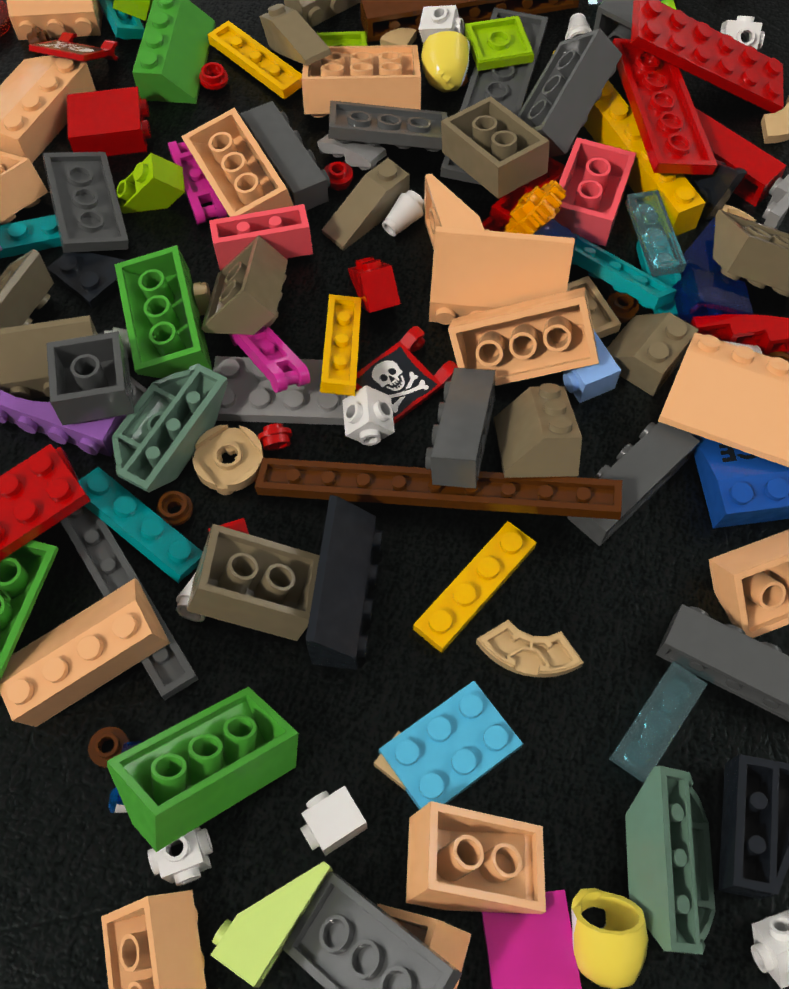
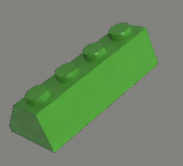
[132,0,216,104]
[114,245,213,378]
[0,540,59,680]
[107,687,299,852]

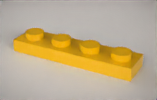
[207,20,302,100]
[320,294,361,396]
[413,521,537,653]

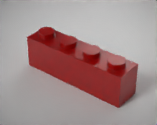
[695,108,787,207]

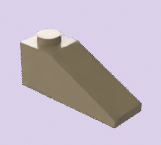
[259,4,331,66]
[322,158,410,251]

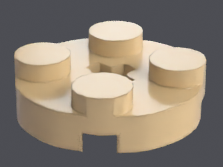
[192,424,264,495]

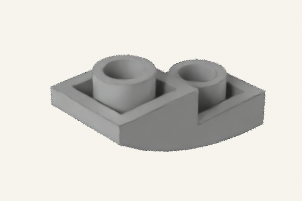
[317,134,387,170]
[762,174,789,229]

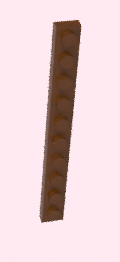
[255,458,623,520]

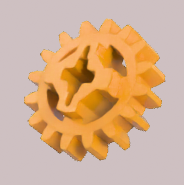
[504,180,566,235]

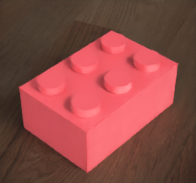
[546,137,637,246]

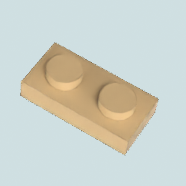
[567,276,621,339]

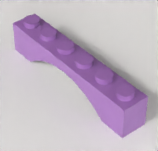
[0,390,127,457]

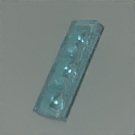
[625,190,687,277]
[609,661,707,783]

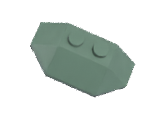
[112,364,228,493]
[625,766,715,955]

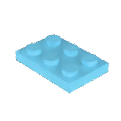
[379,681,523,810]

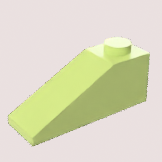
[211,861,333,988]

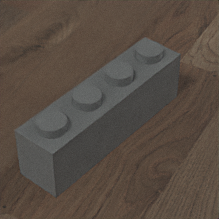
[240,101,331,211]
[425,368,495,489]
[568,422,700,546]
[656,604,789,721]

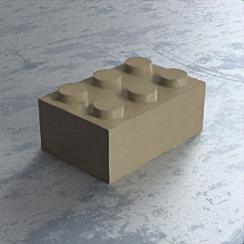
[441,96,550,199]

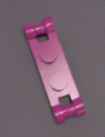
[167,140,227,225]
[229,326,310,393]

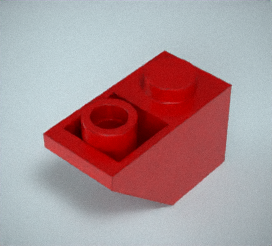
[348,257,401,313]

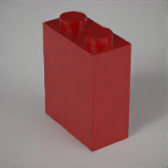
[67,86,151,156]

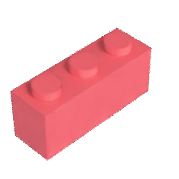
[209,204,313,270]

